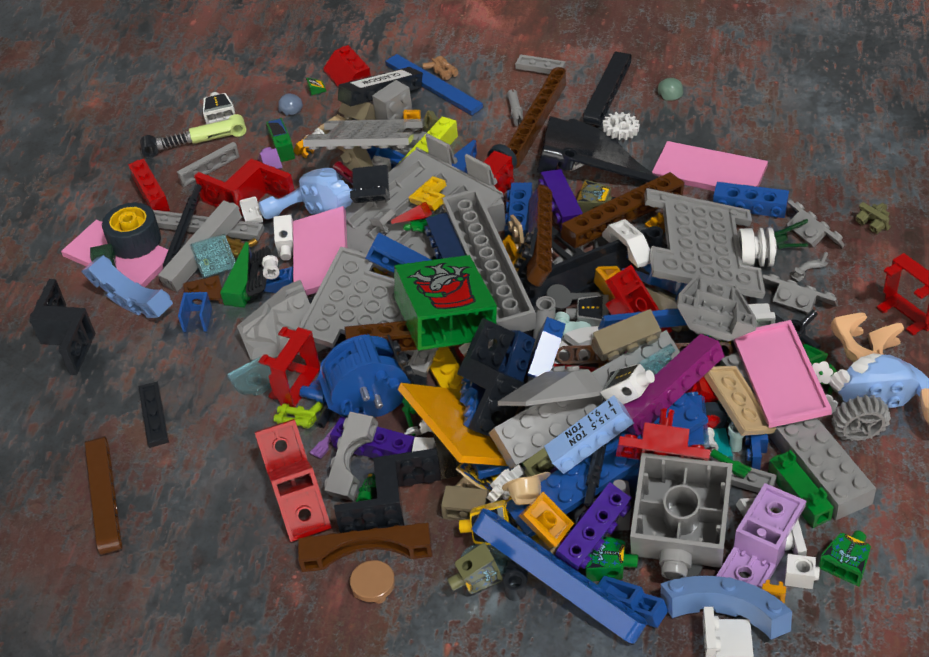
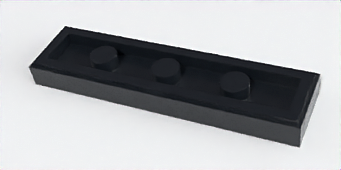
[138,381,169,448]

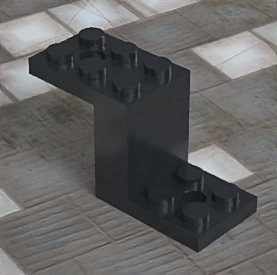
[29,279,96,375]
[457,318,526,437]
[334,448,441,533]

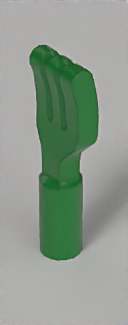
[710,449,752,479]

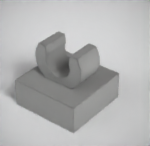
[370,209,395,231]

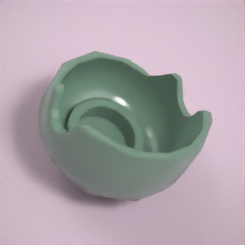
[657,78,683,100]

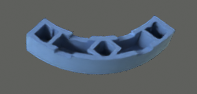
[81,255,173,318]
[661,576,792,640]

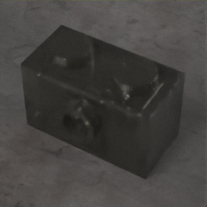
[433,434,462,480]

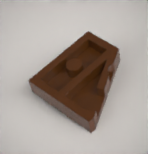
[183,275,224,304]

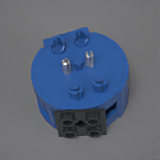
[319,334,415,418]

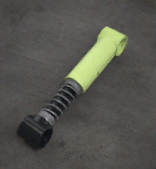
[140,114,246,158]

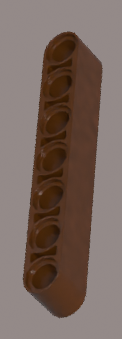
[85,436,122,555]

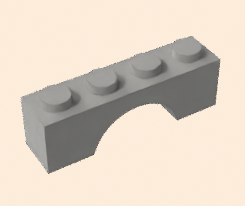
[324,412,378,501]

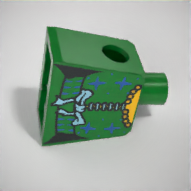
[819,530,871,587]
[586,536,638,582]

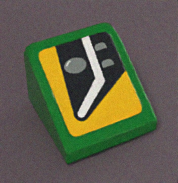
[306,78,327,95]

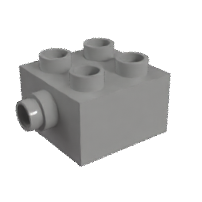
[630,453,733,580]

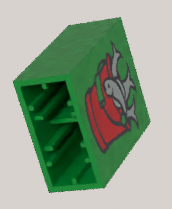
[394,255,497,351]

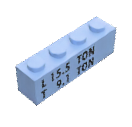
[544,395,634,474]

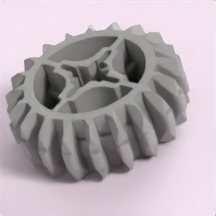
[831,394,891,442]

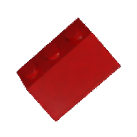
[323,45,371,87]

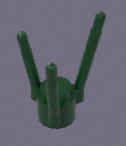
[774,219,808,249]

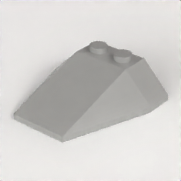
[677,273,757,341]
[498,366,603,406]

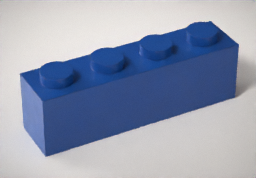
[366,232,431,273]

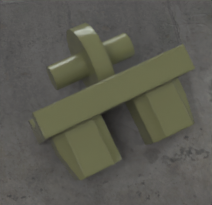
[856,202,891,234]

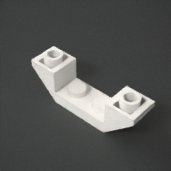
[602,219,651,268]

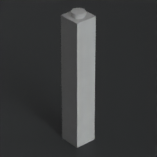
[158,200,242,292]

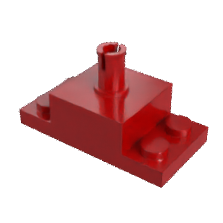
[605,265,672,333]
[616,408,710,461]

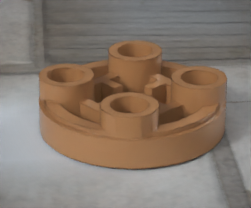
[350,560,395,604]

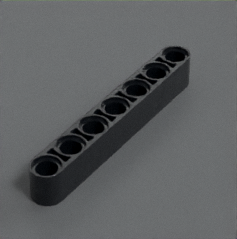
[583,51,632,126]

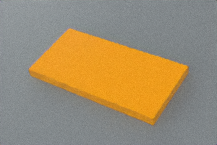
[398,383,508,466]

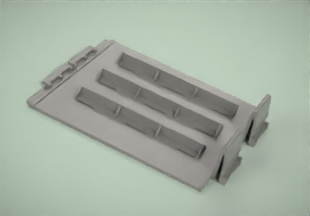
[345,133,504,278]

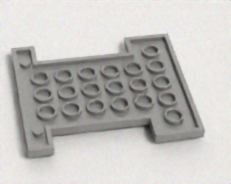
[303,119,425,150]
[644,188,765,299]
[299,247,438,377]

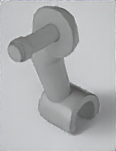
[791,252,828,282]

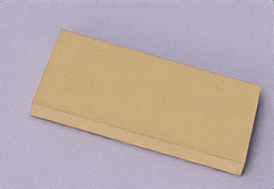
[704,366,776,436]

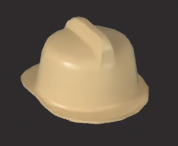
[502,472,551,505]

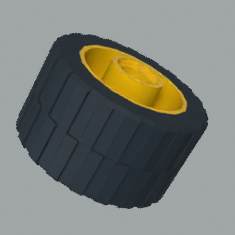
[102,202,161,259]

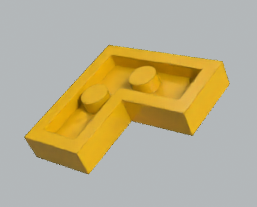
[408,176,447,211]

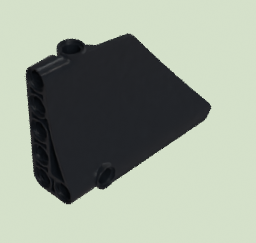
[537,116,658,182]

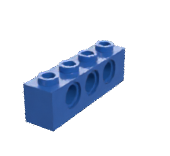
[504,182,533,238]
[713,182,789,218]

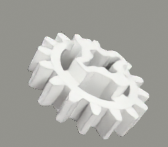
[602,112,640,140]
[487,464,525,503]

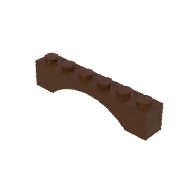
[298,523,432,572]

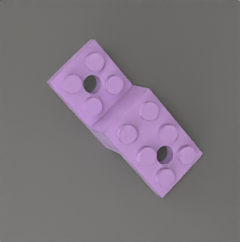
[716,483,806,589]

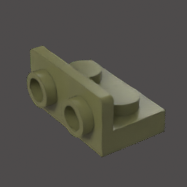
[523,448,556,477]

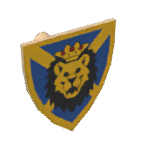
[456,463,493,493]

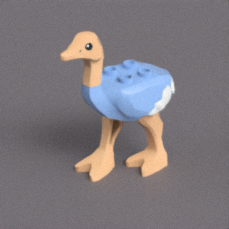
[829,313,929,425]

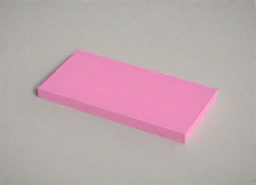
[652,141,768,191]
[293,206,347,295]
[61,220,168,287]
[733,320,832,428]

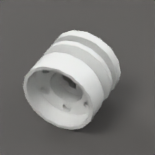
[738,228,776,267]

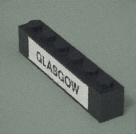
[338,67,423,107]

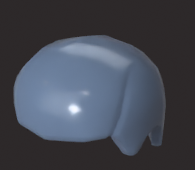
[278,93,303,116]

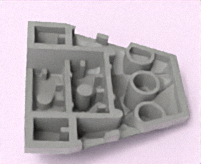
[237,280,329,361]

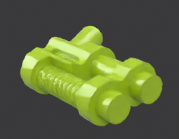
[274,402,323,429]

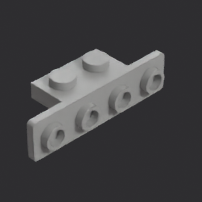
[786,200,845,248]
[762,274,838,314]

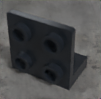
[350,165,390,203]
[514,227,538,278]

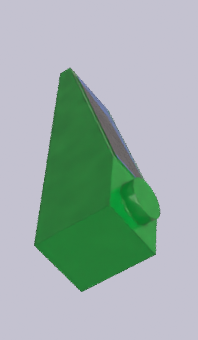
[266,118,295,162]
[220,242,252,308]

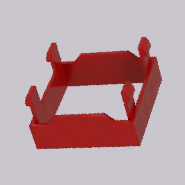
[876,253,929,335]
[258,327,320,407]

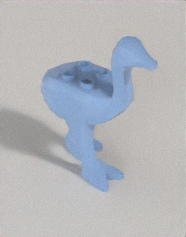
[258,163,353,219]

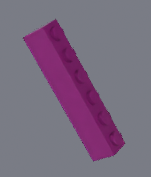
[623,334,724,436]

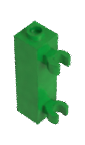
[768,450,834,528]

